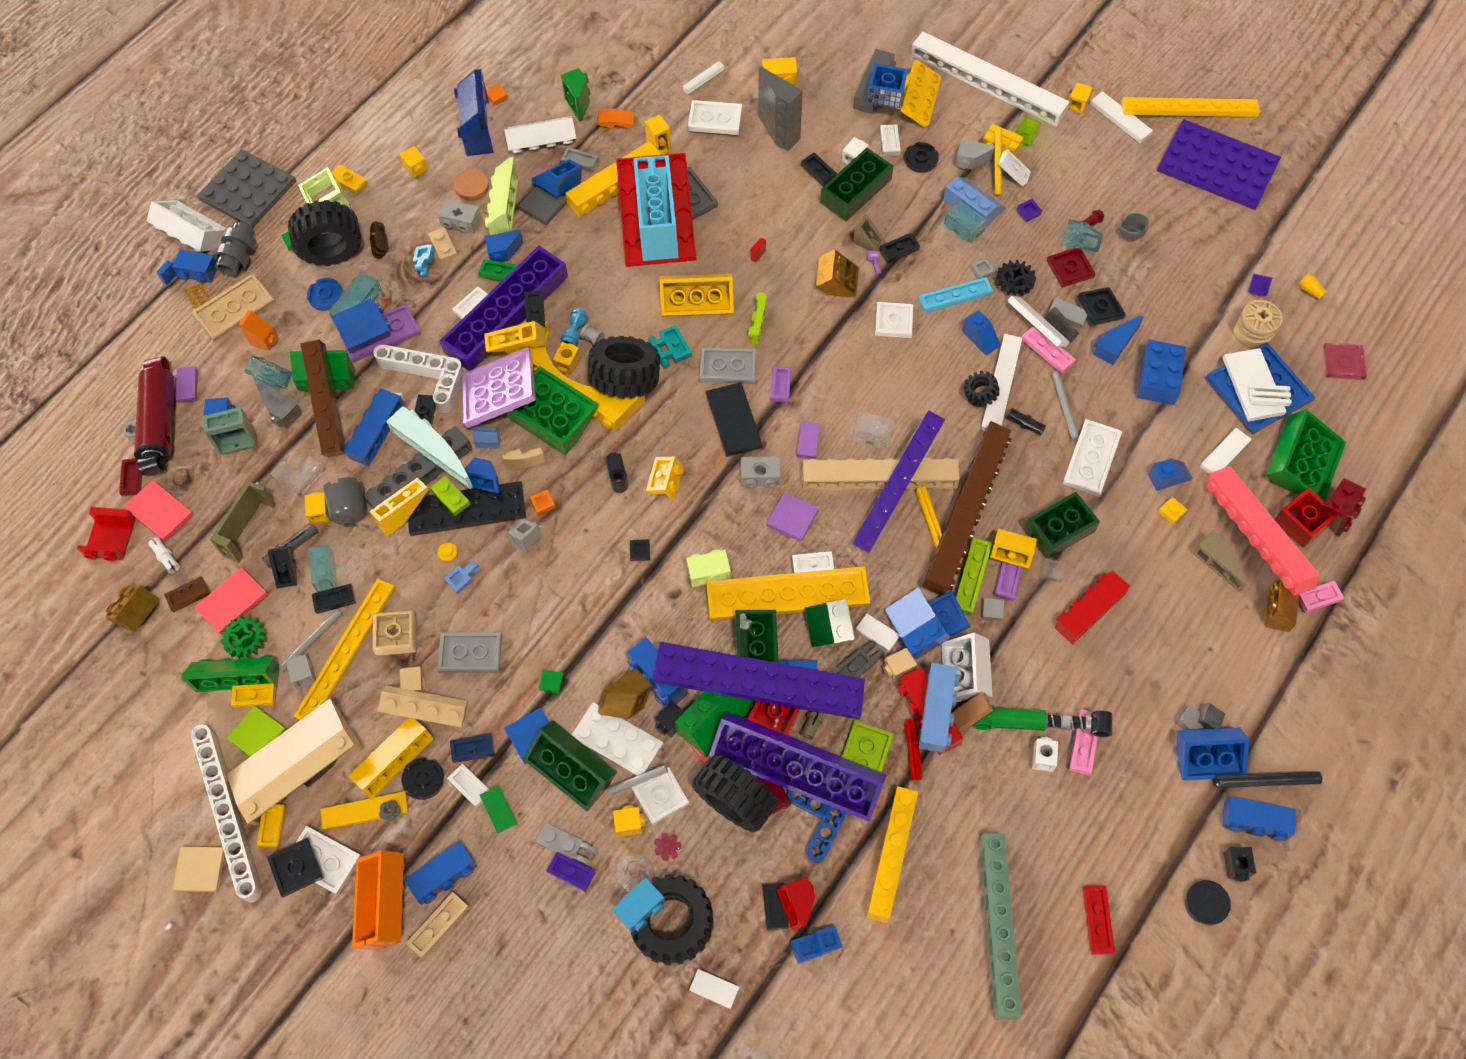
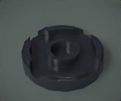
[904,142,939,173]
[401,758,444,800]
[1185,880,1231,926]

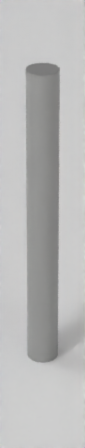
[1052,371,1079,439]
[278,609,342,672]

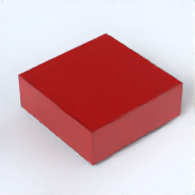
[750,237,766,263]

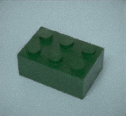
[1024,492,1100,560]

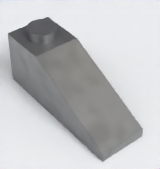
[253,376,302,429]

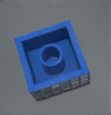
[866,63,908,108]

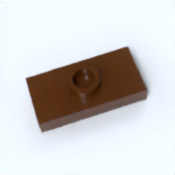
[164,576,210,613]

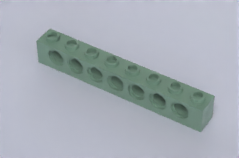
[980,834,1022,1020]

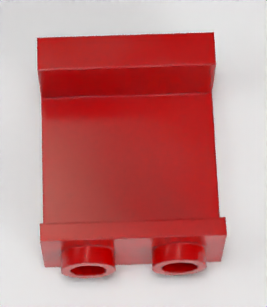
[77,507,136,561]

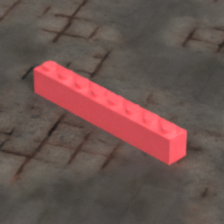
[1207,466,1320,596]

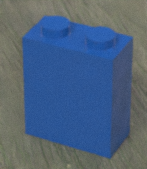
[331,298,391,353]

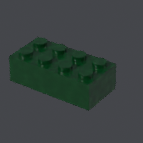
[820,147,894,221]

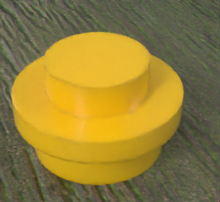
[438,542,458,562]

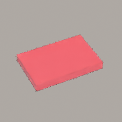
[124,480,194,542]
[194,567,268,635]

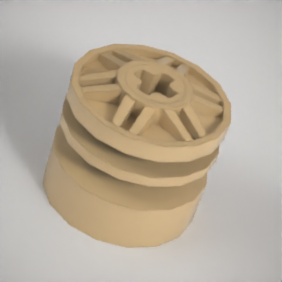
[1233,300,1283,350]

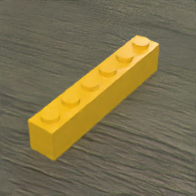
[565,141,662,217]
[866,786,918,924]

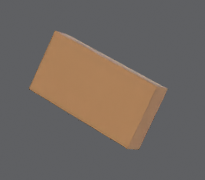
[951,692,993,733]

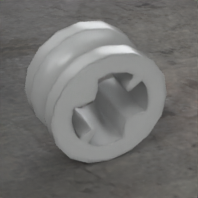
[123,422,136,441]

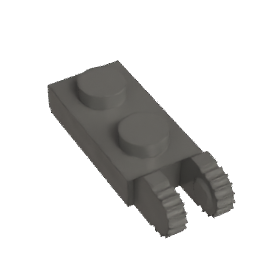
[831,641,885,678]

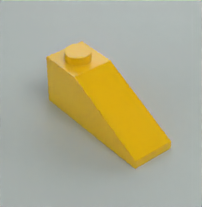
[484,321,546,352]
[370,478,429,536]

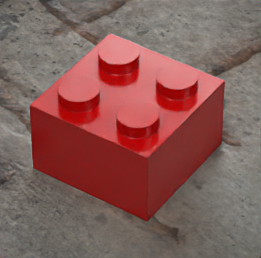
[1274,488,1337,548]
[747,701,802,736]

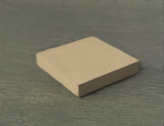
[173,847,225,893]

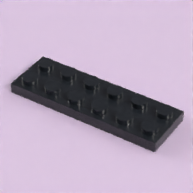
[408,481,527,536]

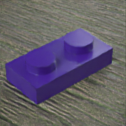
[547,852,596,892]

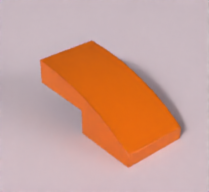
[597,108,634,129]

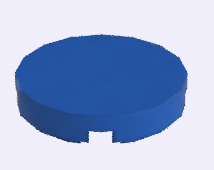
[307,278,344,311]

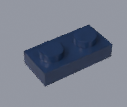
[450,734,495,763]

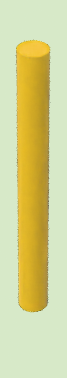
[995,127,1002,197]

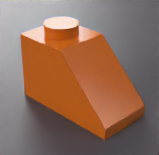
[239,310,278,351]

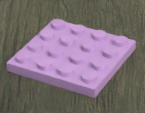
[462,347,536,428]

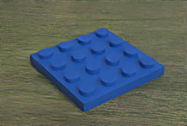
[1206,342,1315,434]

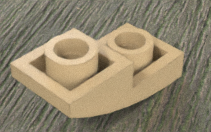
[502,447,545,469]

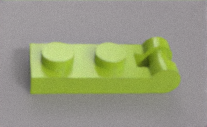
[748,292,767,346]

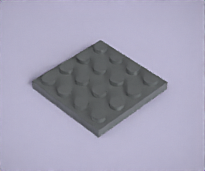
[197,149,296,229]

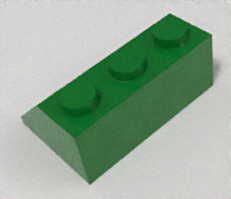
[290,350,356,391]

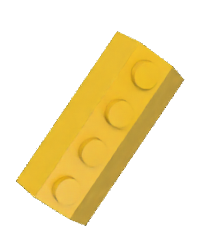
[659,273,734,316]

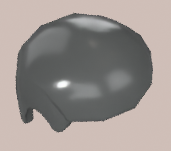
[1120,213,1149,240]

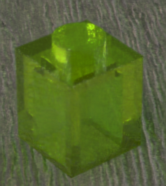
[1016,116,1041,148]

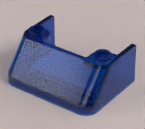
[454,69,494,156]

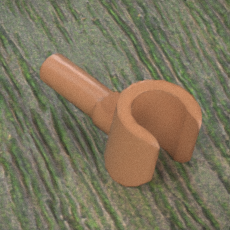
[380,292,392,314]

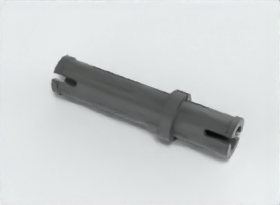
[261,523,318,568]

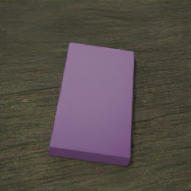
[341,304,421,363]

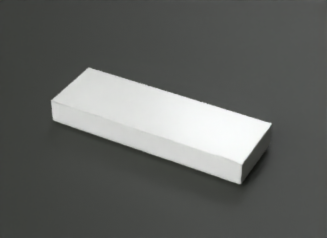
[1200,428,1252,474]

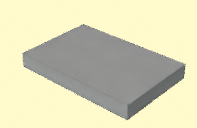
[699,347,756,384]
[437,632,502,673]

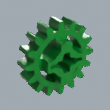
[220,615,267,659]

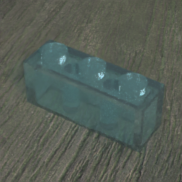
[329,272,382,318]

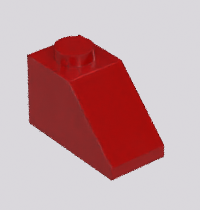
[777,876,816,932]

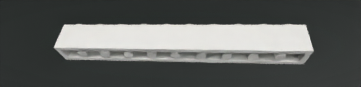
[911,32,1070,127]

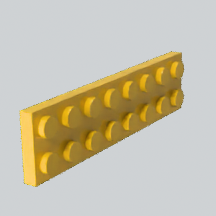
[706,566,870,621]

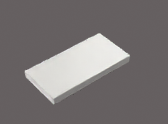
[1223,348,1286,422]
[1062,419,1122,497]

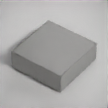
[970,258,996,279]
[982,598,1004,621]

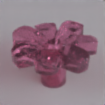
[654,833,682,861]

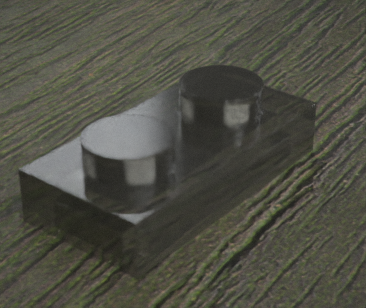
[1044,307,1080,346]

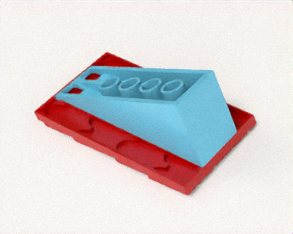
[616,153,697,267]

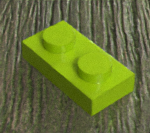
[430,476,470,516]

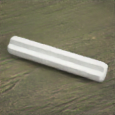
[683,61,724,94]

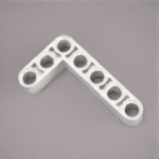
[373,345,464,413]

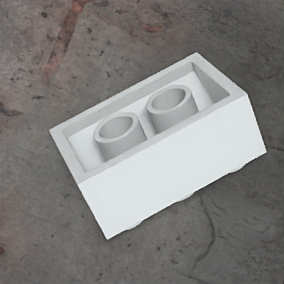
[942,633,993,702]

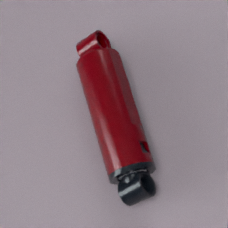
[134,356,174,476]

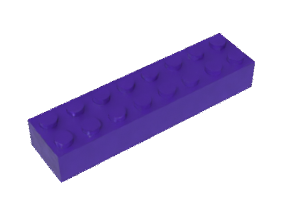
[440,246,568,371]
[709,712,887,822]

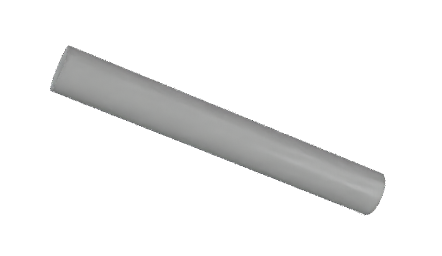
[606,765,668,796]

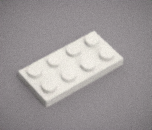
[572,702,664,776]

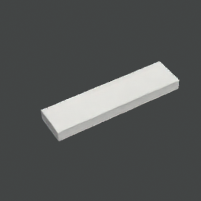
[1090,91,1153,143]
[1008,296,1070,347]

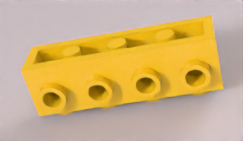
[348,718,434,800]

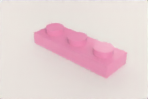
[1022,326,1076,374]
[1069,709,1098,776]

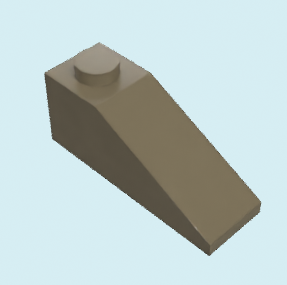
[1192,530,1248,592]

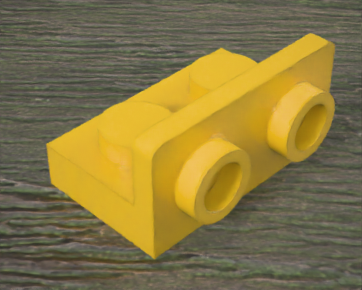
[646,457,684,499]

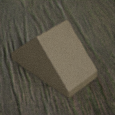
[853,215,886,251]

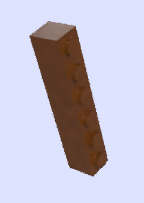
[300,339,346,458]

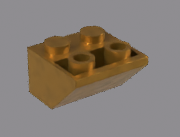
[816,250,859,298]
[1263,578,1299,632]
[104,584,160,632]
[598,668,652,719]

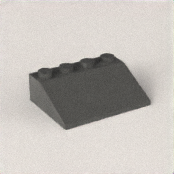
[758,66,803,151]

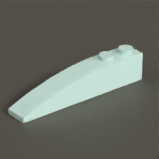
[386,406,473,489]

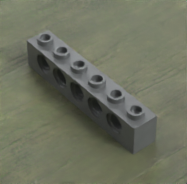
[364,426,473,509]

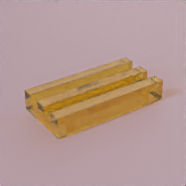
[184,282,211,309]

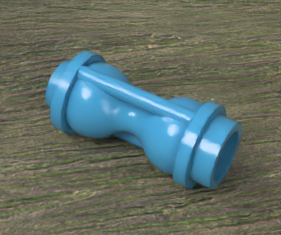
[561,308,589,346]

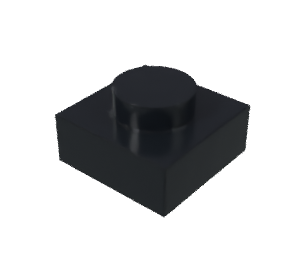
[630,539,650,561]

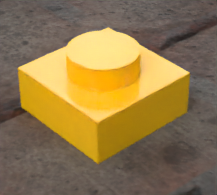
[1158,497,1188,525]

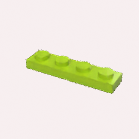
[956,537,992,615]

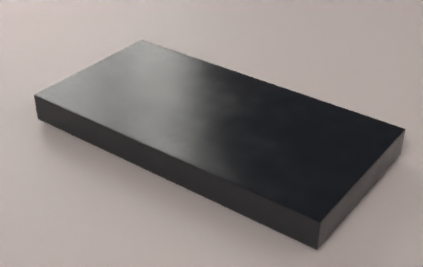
[706,382,763,457]

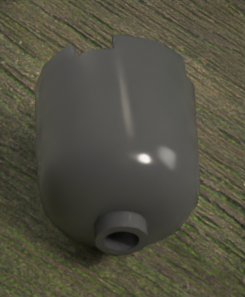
[323,477,366,527]

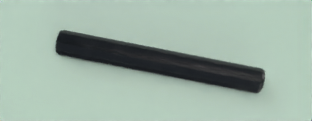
[1215,771,1323,788]

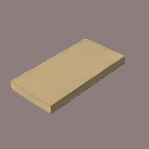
[191,273,275,341]

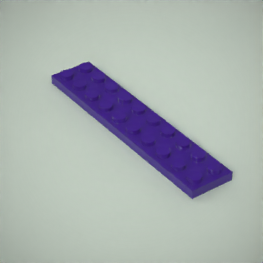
[652,642,865,720]

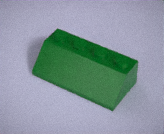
[182,655,280,692]
[675,692,757,758]

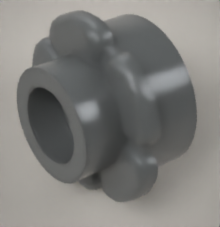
[379,800,400,822]

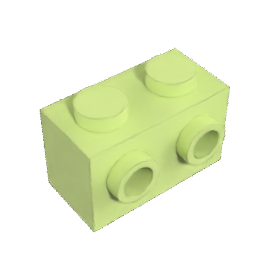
[686,550,731,587]

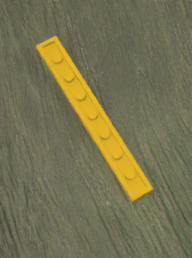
[293,578,396,721]

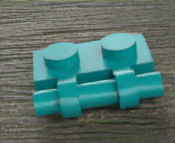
[648,325,692,368]

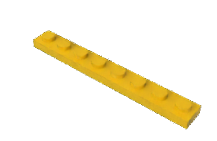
[1121,97,1260,117]

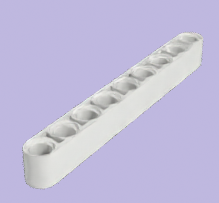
[191,724,262,903]

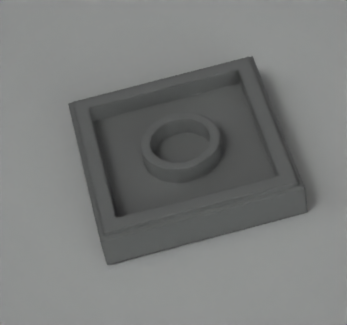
[518,185,567,225]

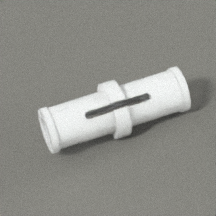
[148,537,180,574]

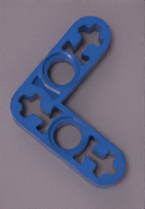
[788,790,846,863]

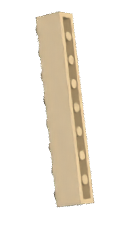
[802,458,960,490]

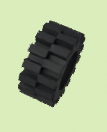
[963,371,1000,407]

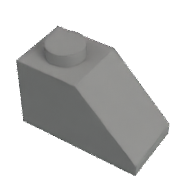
[955,139,995,170]

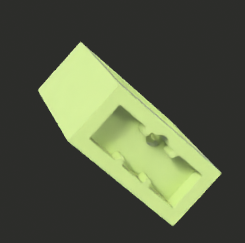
[298,167,349,205]

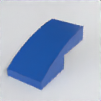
[790,925,843,964]

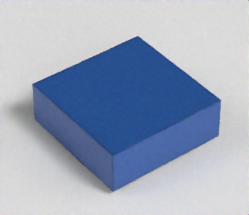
[156,260,177,285]

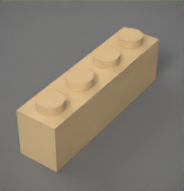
[378,685,468,727]

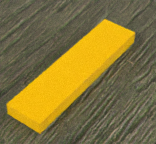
[320,791,409,831]

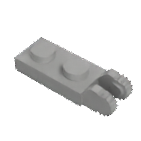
[535,822,597,867]

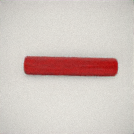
[905,719,923,781]

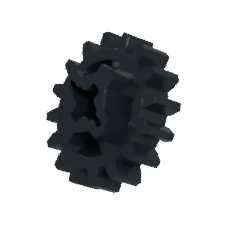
[996,260,1036,296]

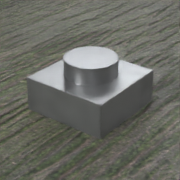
[1198,703,1226,729]

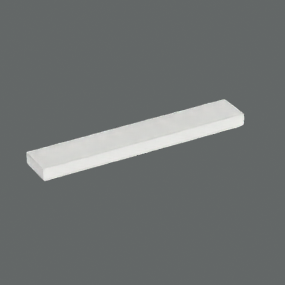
[981,334,1022,430]

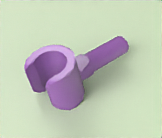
[868,250,881,274]

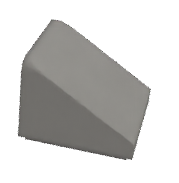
[1176,705,1202,730]

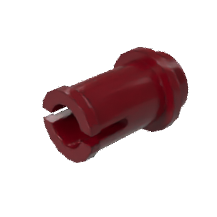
[1081,209,1105,231]

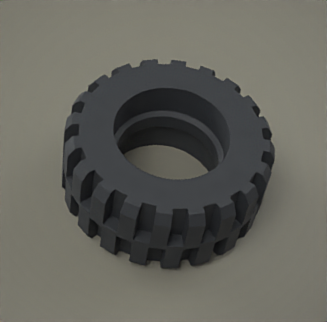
[288,200,361,266]
[588,336,661,398]
[693,755,777,832]
[630,874,714,966]

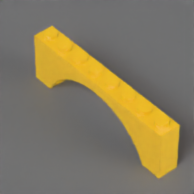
[505,320,645,432]

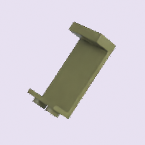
[210,481,276,563]

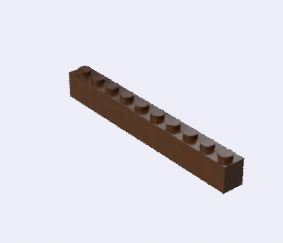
[922,421,1012,596]

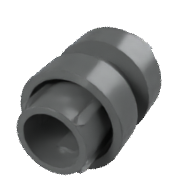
[214,223,256,276]

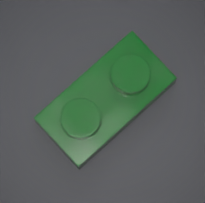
[478,259,518,281]

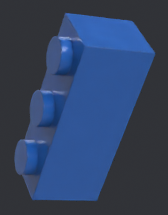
[1222,796,1296,841]
[404,841,477,906]

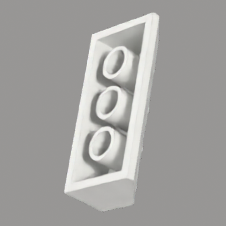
[504,116,576,153]
[147,200,226,253]

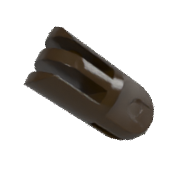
[369,221,389,259]

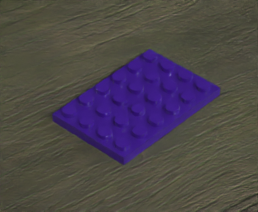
[1157,119,1281,210]

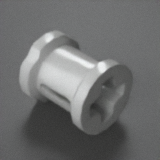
[580,324,604,345]

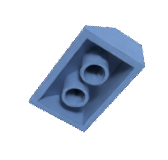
[943,177,1006,229]

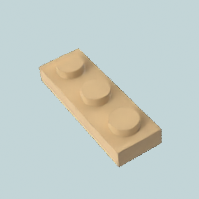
[406,892,470,959]

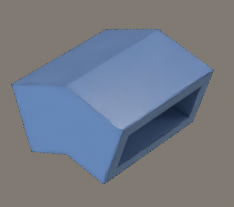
[473,427,501,449]

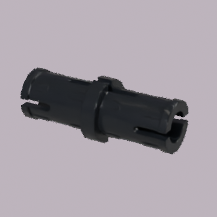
[1007,408,1047,436]

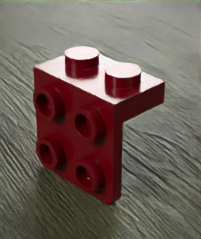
[1323,478,1366,536]

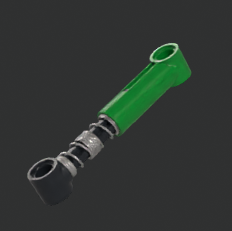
[973,705,1113,738]

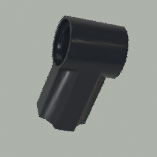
[605,452,628,493]

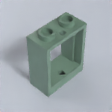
[202,407,258,455]

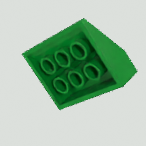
[506,366,599,455]
[1266,409,1346,502]

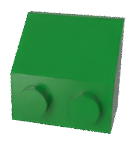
[561,68,591,122]

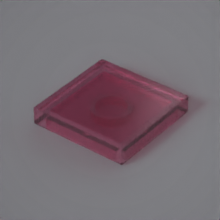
[1323,343,1367,380]

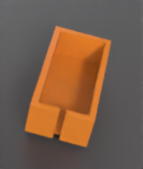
[352,850,405,951]

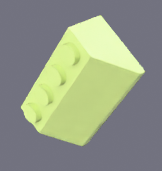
[485,157,519,235]

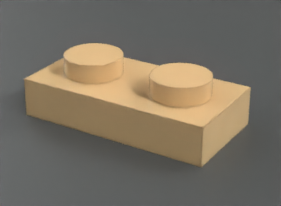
[428,227,458,264]

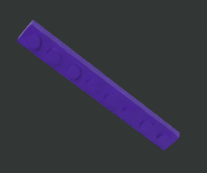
[852,410,945,553]

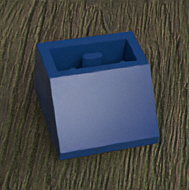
[532,159,582,197]

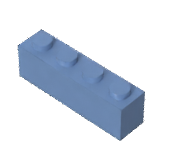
[918,663,959,753]

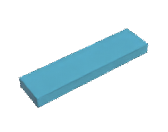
[918,277,993,313]

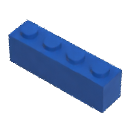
[344,388,405,467]

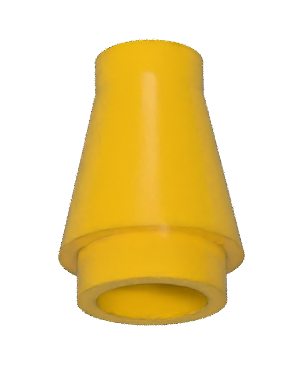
[1298,273,1327,299]

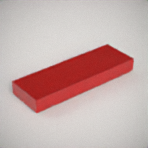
[1083,885,1115,955]

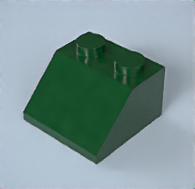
[804,599,855,647]

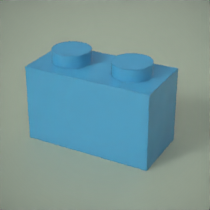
[612,878,665,933]

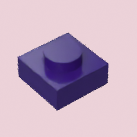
[1017,198,1042,222]
[1248,273,1273,296]

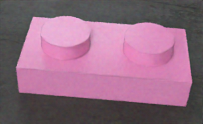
[1299,581,1344,613]

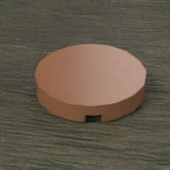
[454,169,489,200]

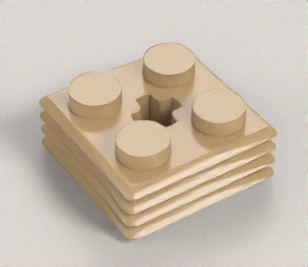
[372,610,416,656]

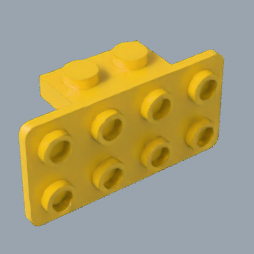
[897,60,941,127]

